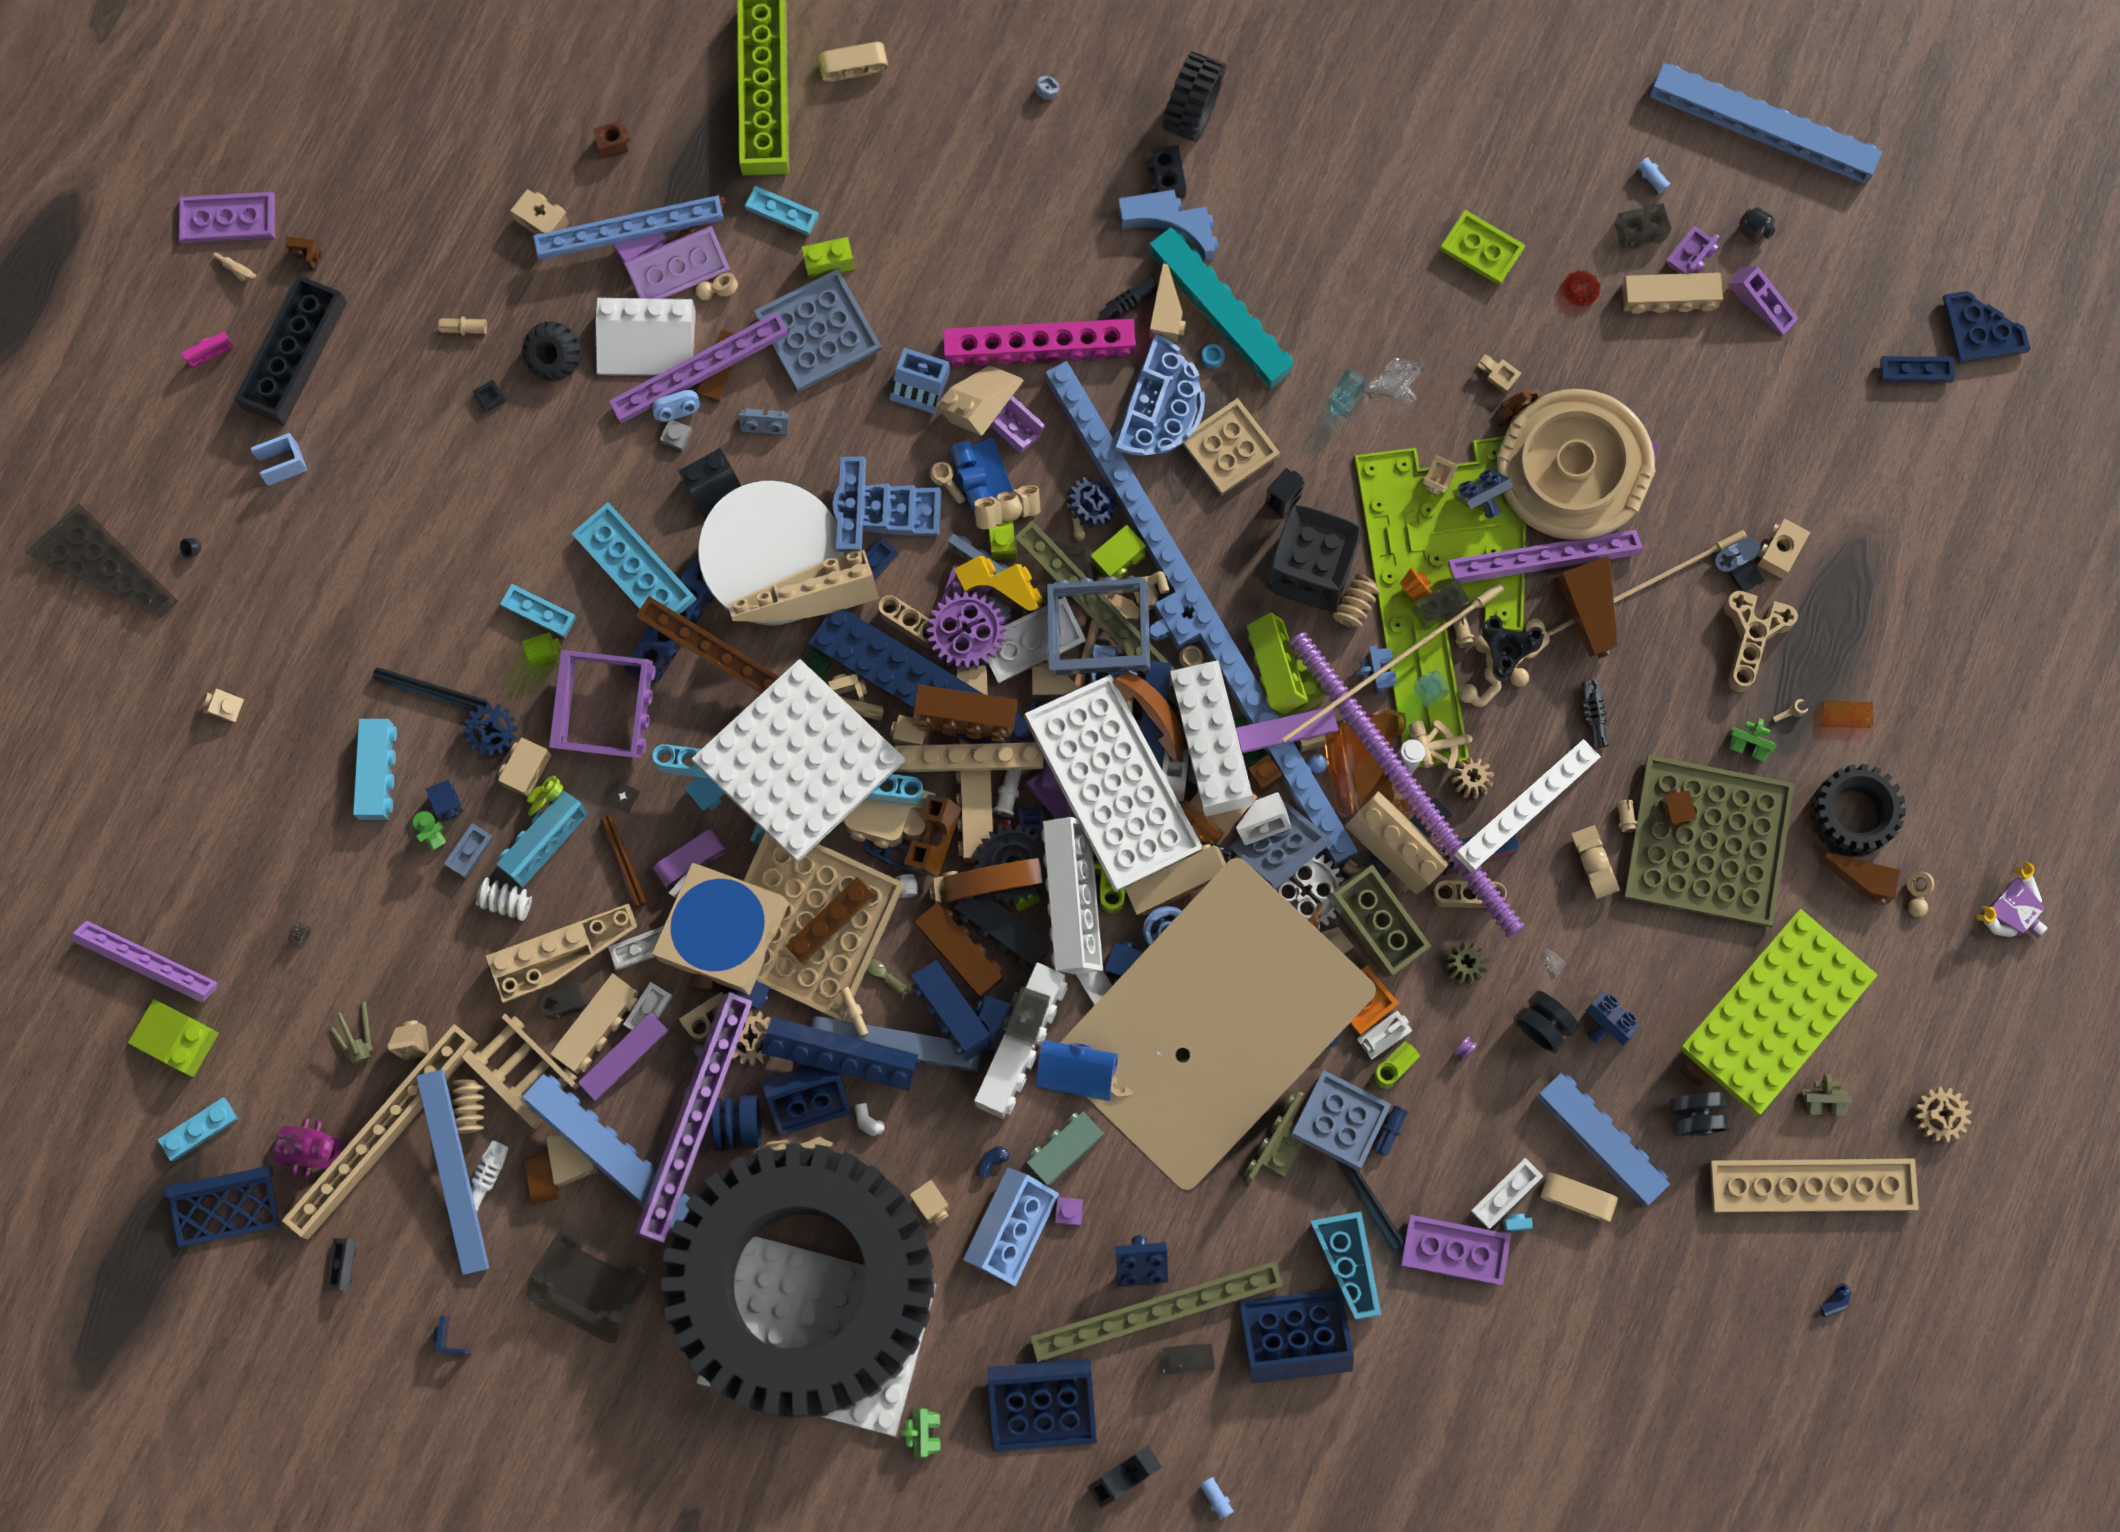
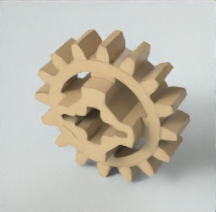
[732,1010,773,1066]
[1914,1087,1972,1143]

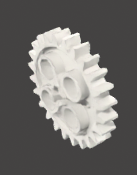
[1275,855,1344,929]

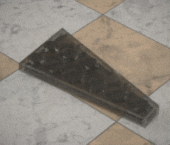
[25,503,179,618]

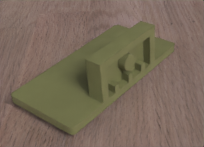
[1244,1091,1304,1186]

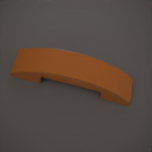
[1112,671,1188,759]
[943,858,1044,902]

